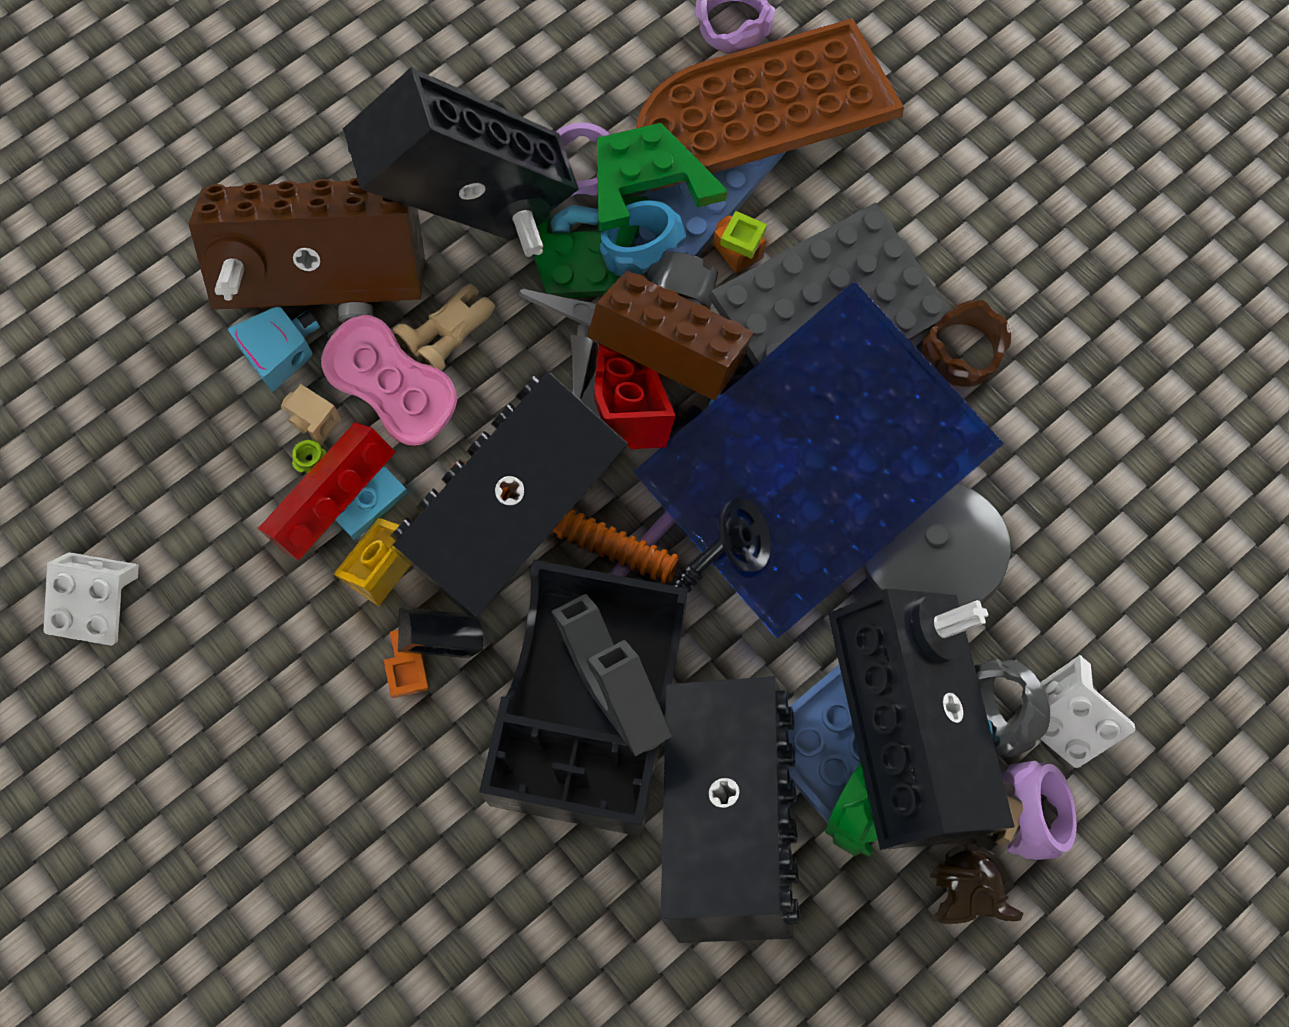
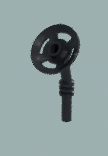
[672,498,771,593]

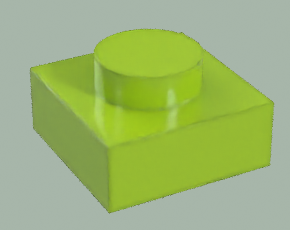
[720,211,767,259]

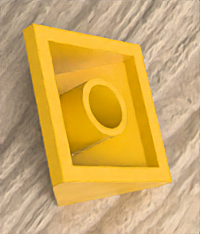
[333,518,411,607]

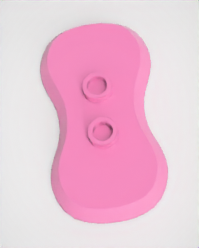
[321,315,457,446]

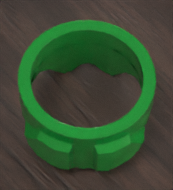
[825,762,877,857]

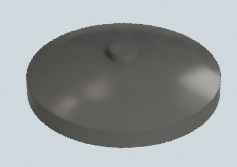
[860,480,1011,607]

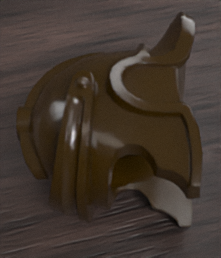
[930,844,1024,924]

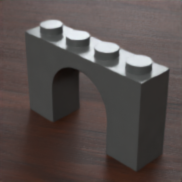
[551,594,672,756]

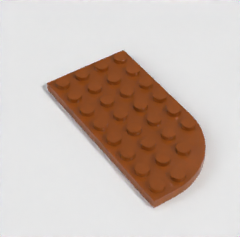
[636,18,904,192]

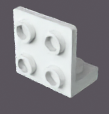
[43,552,139,646]
[1022,655,1135,768]

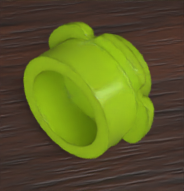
[292,440,326,474]

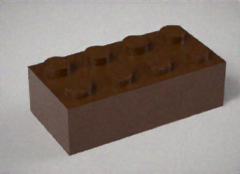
[587,270,754,401]

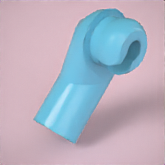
[551,204,598,233]

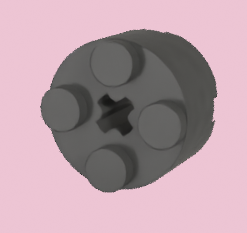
[646,252,718,309]

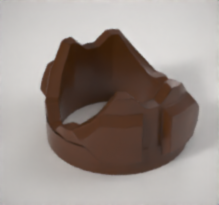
[922,300,1011,387]

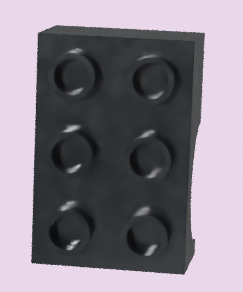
[479,560,688,837]

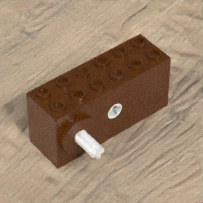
[188,177,426,310]

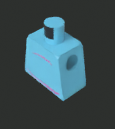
[227,307,320,392]

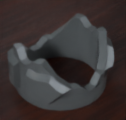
[974,658,1050,757]

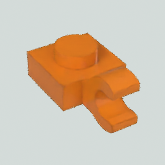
[384,630,430,698]

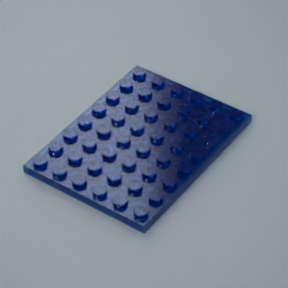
[633,281,1004,639]

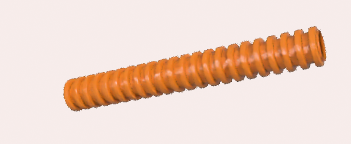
[450,460,679,585]

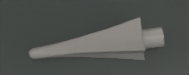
[571,324,596,400]

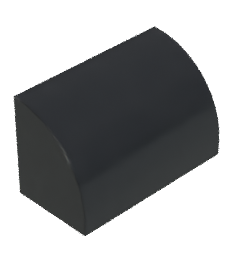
[398,607,483,658]

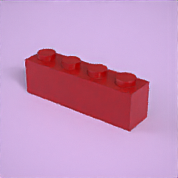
[258,422,396,561]

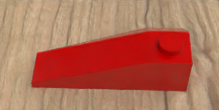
[593,343,676,450]

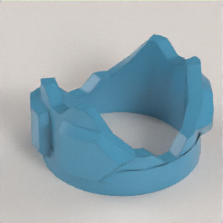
[599,201,687,277]

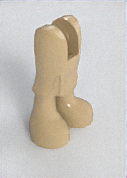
[392,284,496,371]

